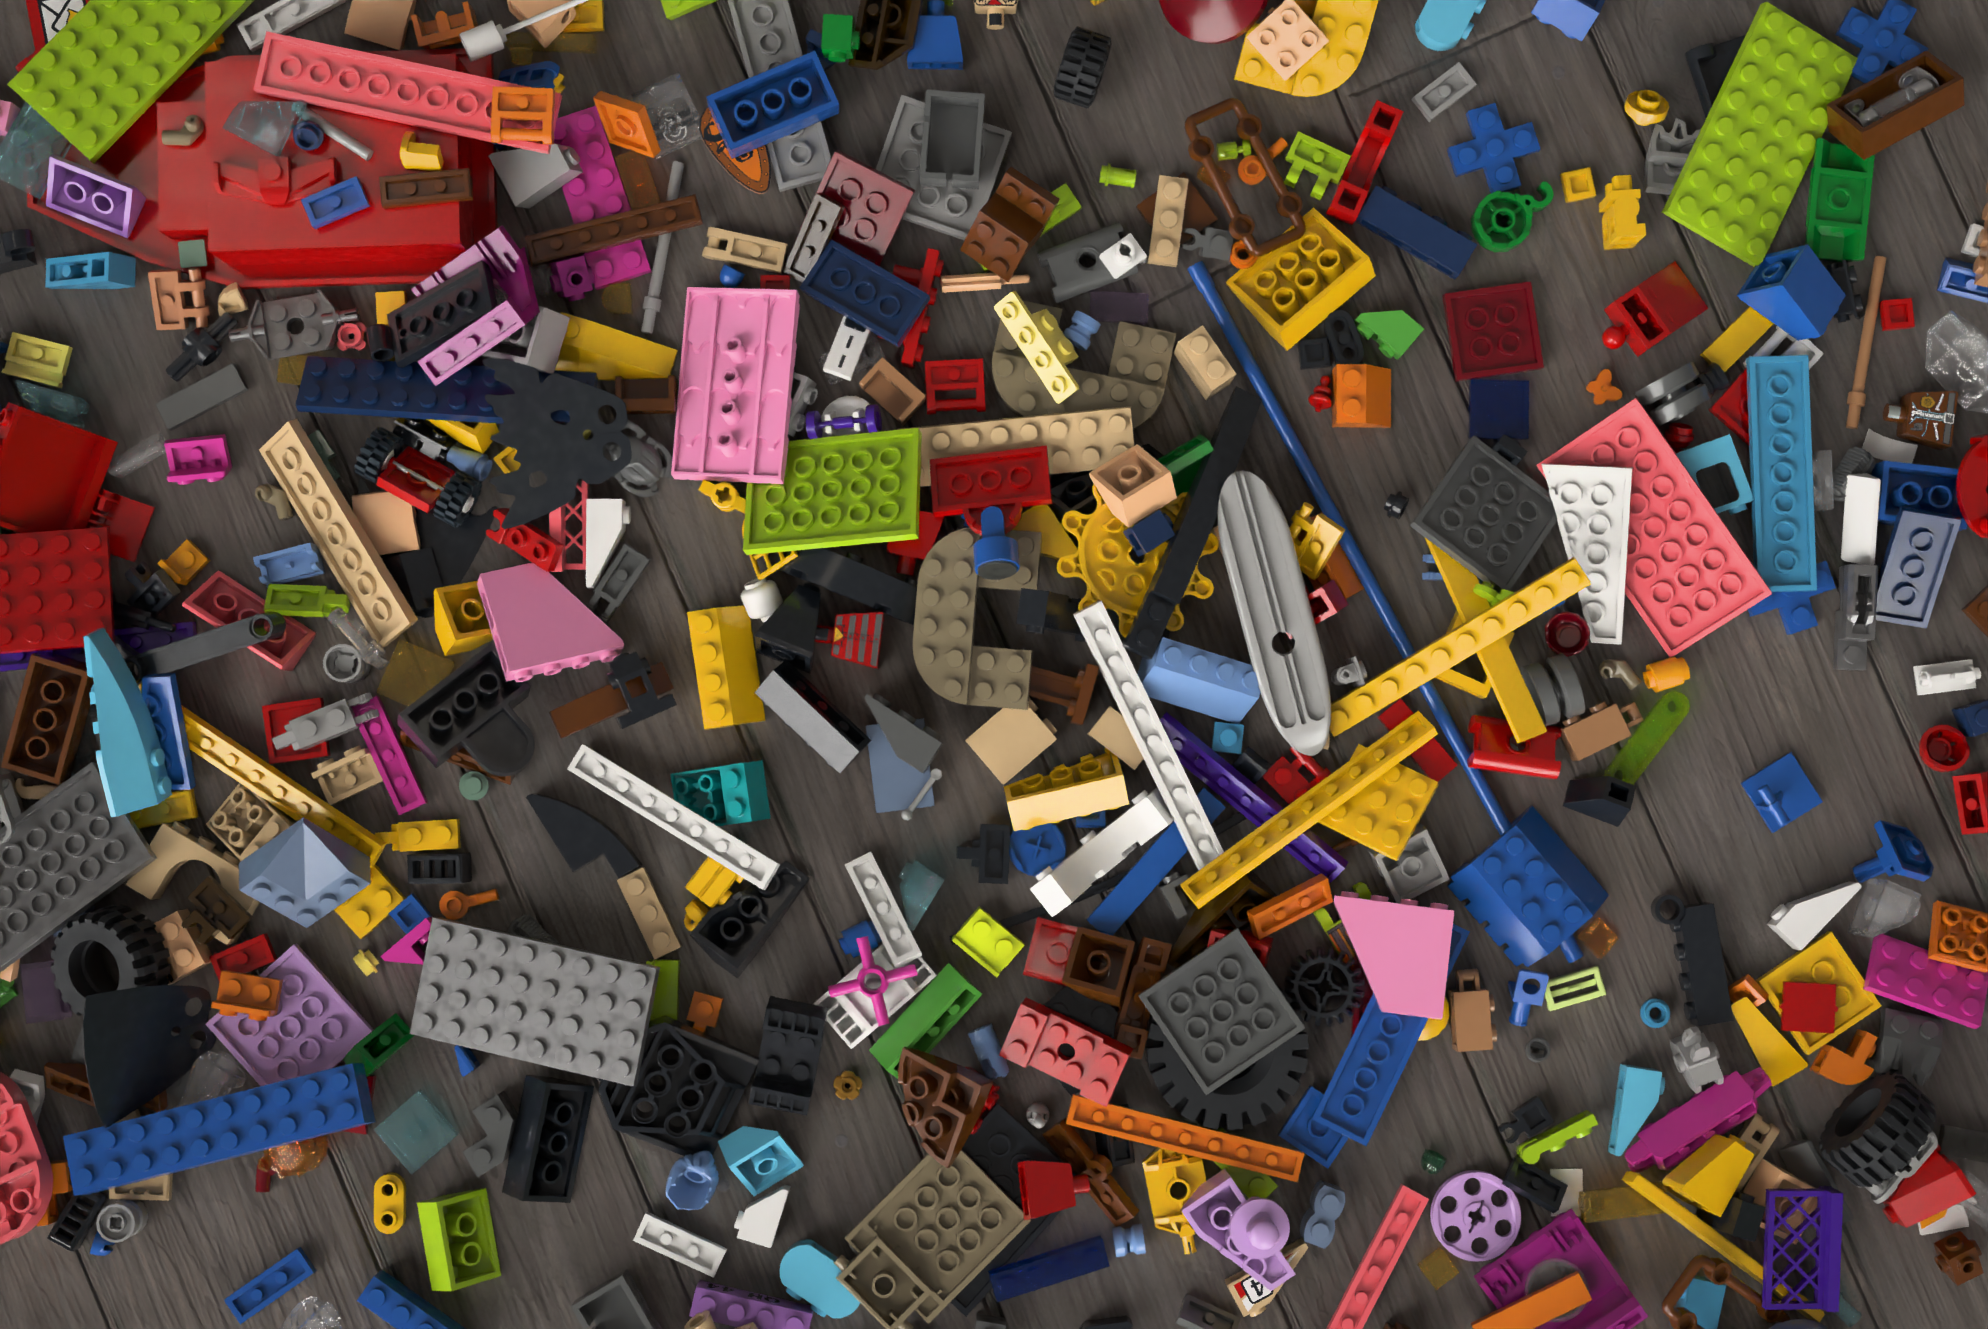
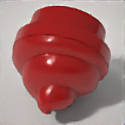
[1664,422,1695,453]

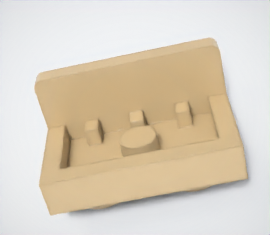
[311,746,383,806]

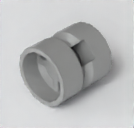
[323,644,371,683]
[96,1199,148,1243]

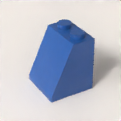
[1737,244,1846,341]

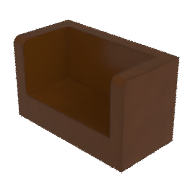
[615,375,678,415]

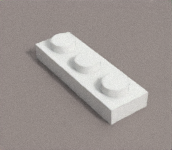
[633,1212,727,1278]

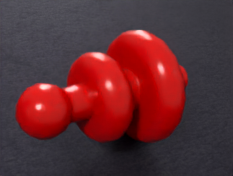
[1308,375,1332,412]

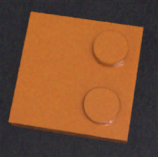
[593,91,661,158]

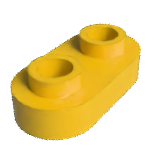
[374,1173,406,1234]

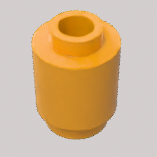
[1643,656,1690,693]

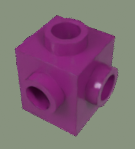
[549,255,594,302]

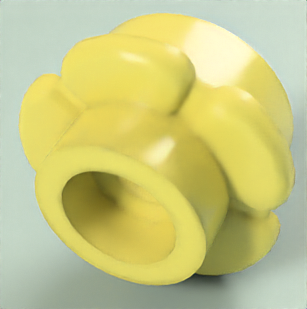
[352,949,379,977]

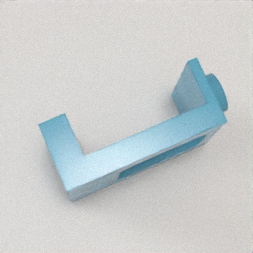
[1676,434,1753,515]

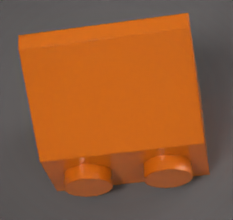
[1332,364,1391,428]

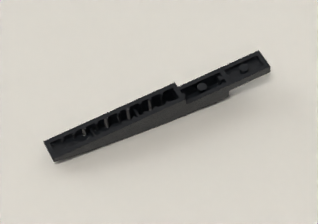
[1122,386,1262,660]

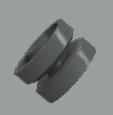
[1634,361,1713,427]
[1520,653,1585,727]

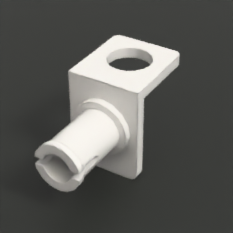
[1099,233,1148,279]

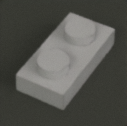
[1411,62,1477,122]

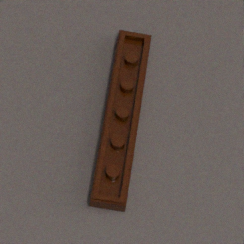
[525,194,703,267]

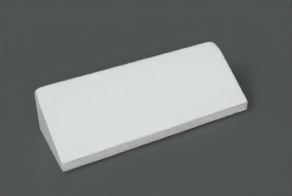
[1841,473,1881,565]

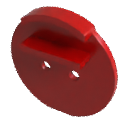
[1956,433,1988,539]

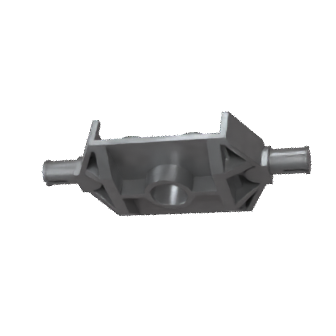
[229,289,360,360]

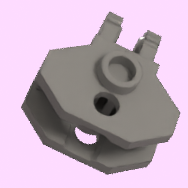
[1670,1026,1724,1093]

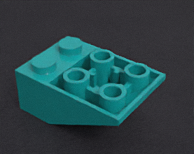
[670,760,771,826]

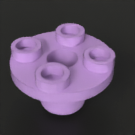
[1228,1197,1290,1259]

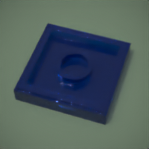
[1468,379,1529,440]

